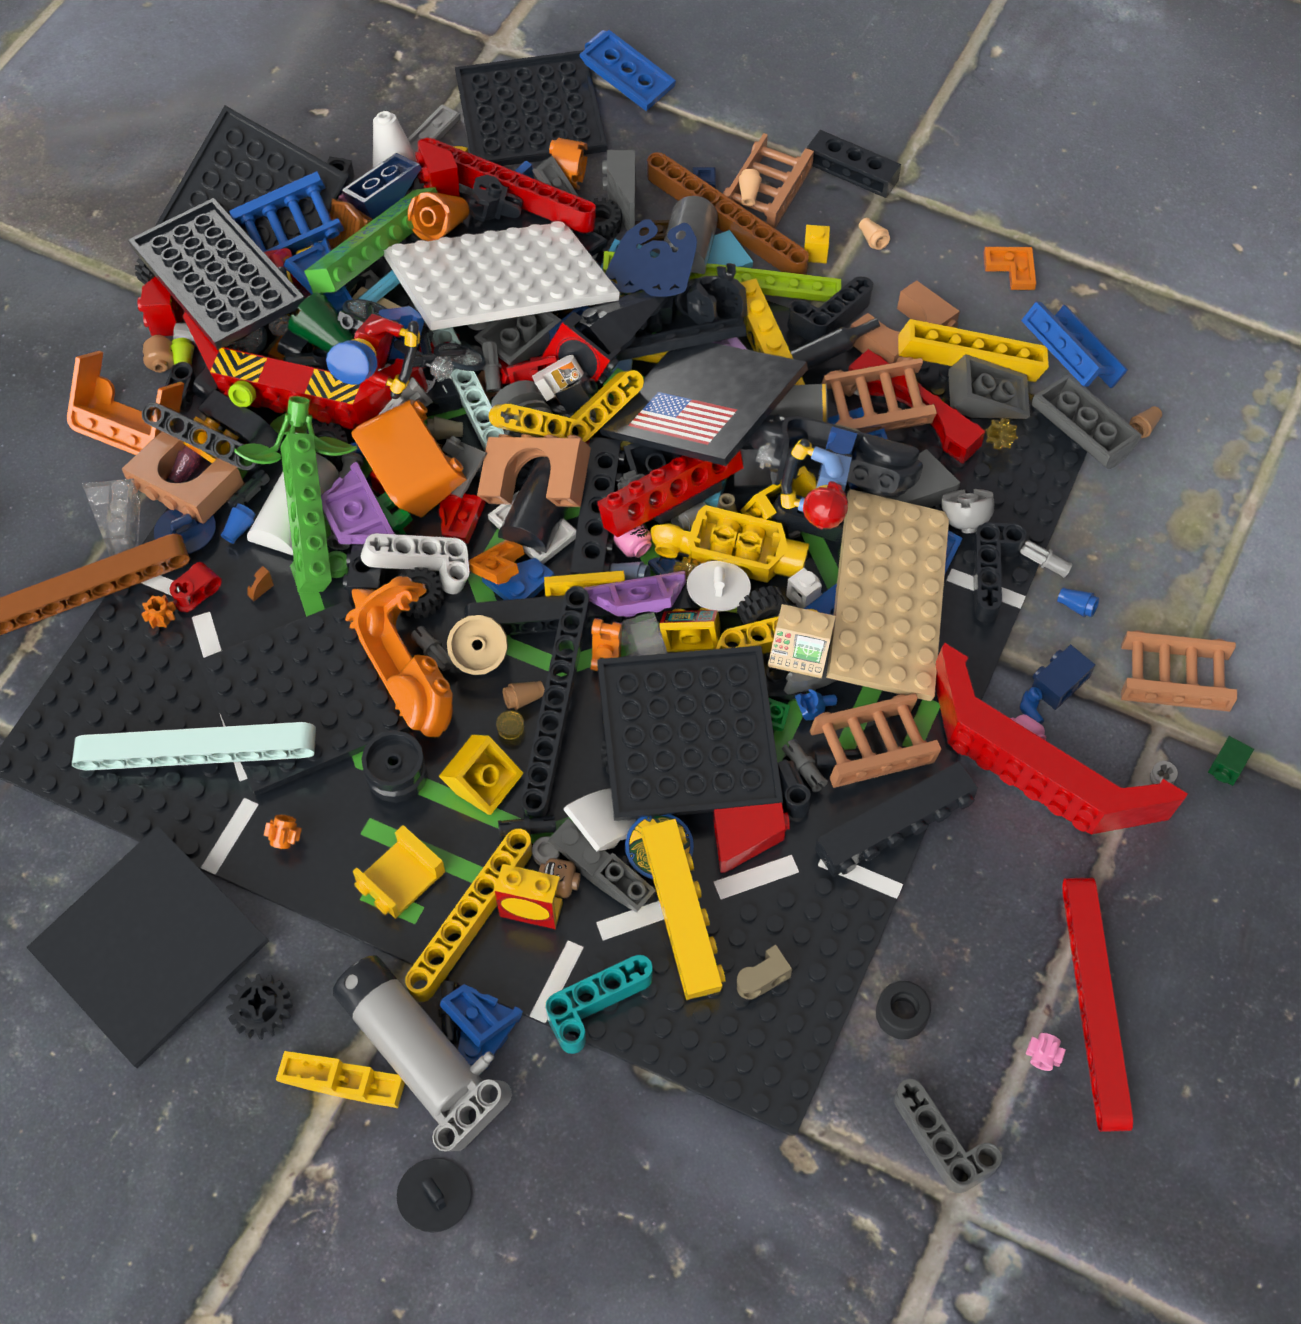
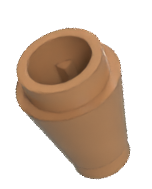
[1129,406,1162,439]
[503,681,545,710]

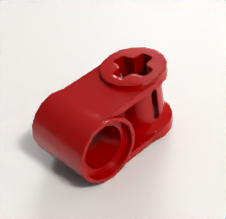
[169,562,222,612]

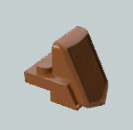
[328,198,373,250]

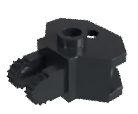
[469,174,523,222]

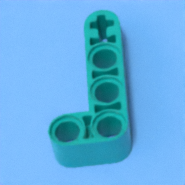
[545,955,653,1054]

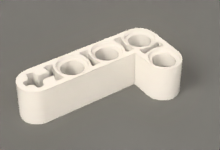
[361,533,469,594]

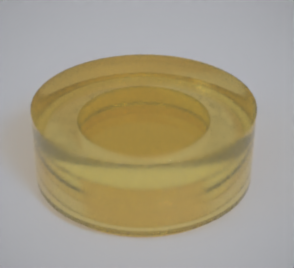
[496,711,524,739]

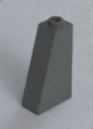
[863,449,960,508]

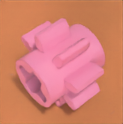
[1026,1033,1066,1071]

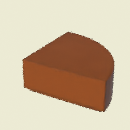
[247,566,274,601]

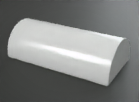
[247,453,339,555]

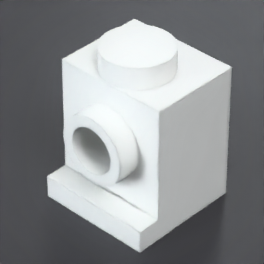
[786,568,822,609]

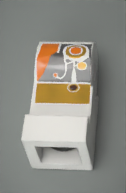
[532,355,584,401]

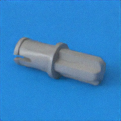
[1020,540,1072,578]

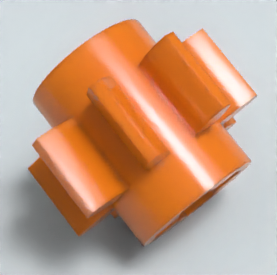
[142,595,176,628]
[264,815,302,849]

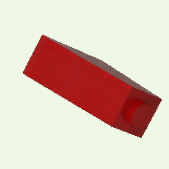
[713,803,790,873]

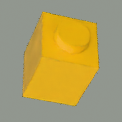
[804,225,830,263]

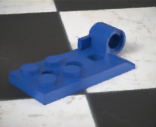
[580,30,676,111]

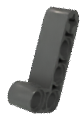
[894,1079,1002,1193]

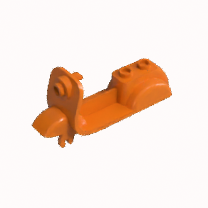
[345,576,453,737]

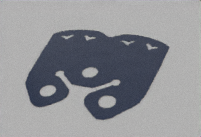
[605,219,697,297]

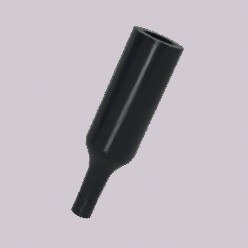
[790,318,880,370]

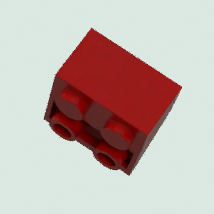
[415,141,460,197]

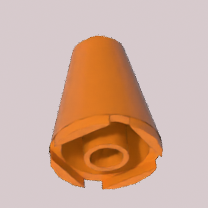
[408,192,469,241]

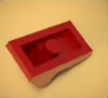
[506,356,557,384]

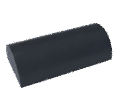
[498,457,569,553]

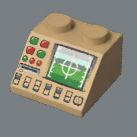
[768,604,836,679]

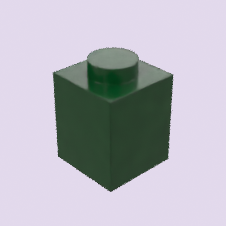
[1208,736,1254,786]

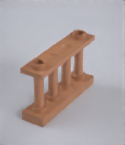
[723,133,814,229]
[822,357,937,433]
[1121,630,1237,712]
[810,693,941,788]

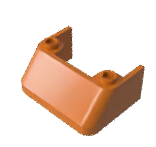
[67,351,184,455]

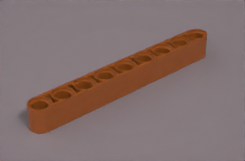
[647,152,809,275]
[0,534,190,635]

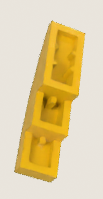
[276,1051,405,1108]

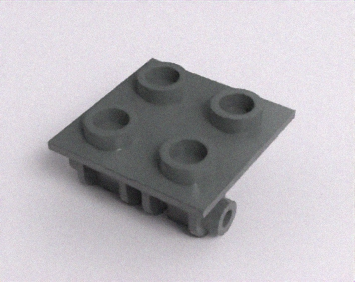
[442,436,487,498]

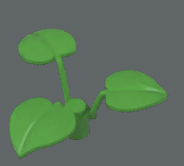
[234,396,358,464]

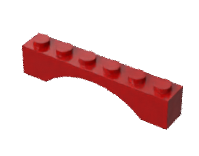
[848,349,985,464]

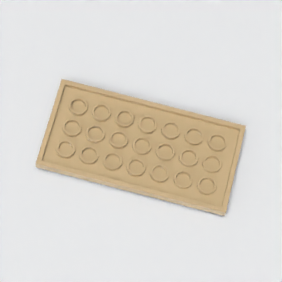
[826,489,949,701]

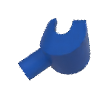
[795,689,837,720]

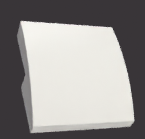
[563,788,636,852]

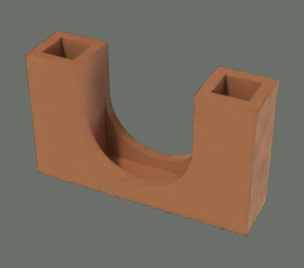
[851,280,960,364]
[122,431,244,524]
[477,434,591,507]

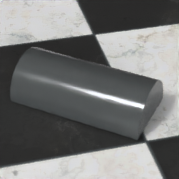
[664,196,718,274]
[1032,373,1142,469]

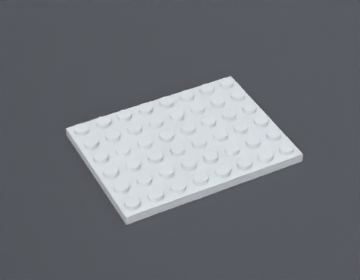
[384,221,619,330]

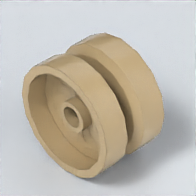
[447,615,508,675]

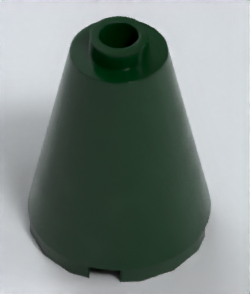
[288,292,354,352]

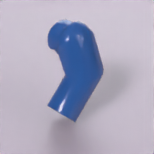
[1020,687,1044,724]

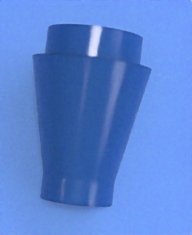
[221,504,256,544]
[1057,587,1099,617]

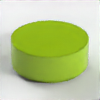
[228,380,256,407]

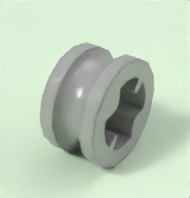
[1150,761,1178,784]

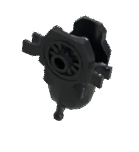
[674,263,748,325]

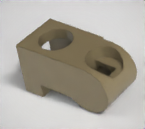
[737,945,792,999]

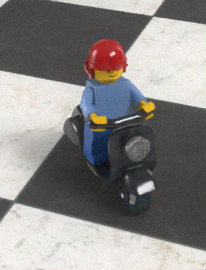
[749,414,923,529]

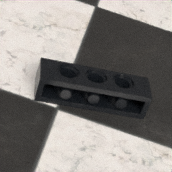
[807,130,901,198]

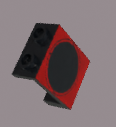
[542,312,622,389]

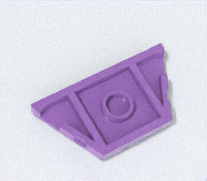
[321,462,394,544]
[584,571,686,617]

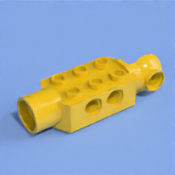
[650,505,809,583]

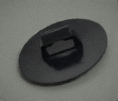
[397,1158,471,1233]

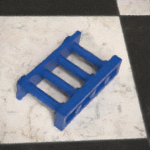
[229,171,344,254]
[1021,301,1128,388]

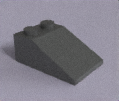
[602,150,636,231]
[475,312,561,366]
[948,354,1030,419]

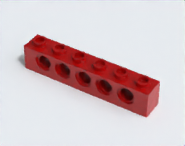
[597,451,744,537]

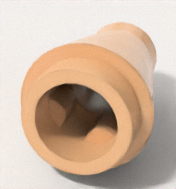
[738,169,762,206]
[859,218,890,250]

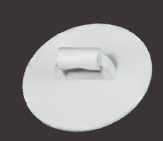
[687,561,751,611]

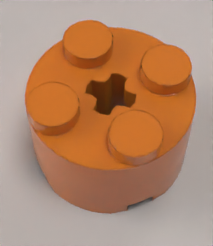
[549,138,588,190]

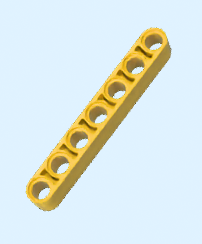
[405,829,532,1002]

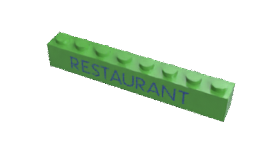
[304,187,437,293]

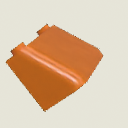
[351,399,467,518]

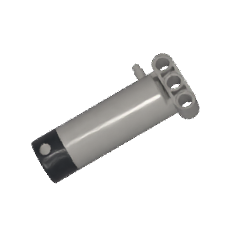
[333,955,512,1151]

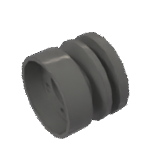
[491,380,555,438]

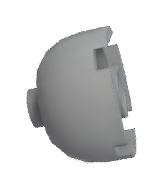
[942,489,994,533]

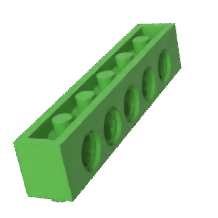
[280,433,332,592]

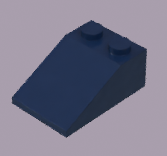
[342,153,421,219]

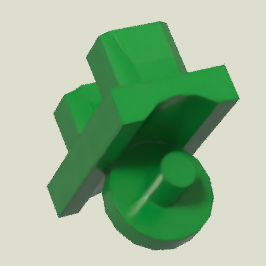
[373,492,413,535]

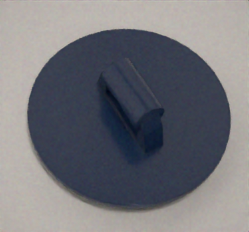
[154,509,216,554]

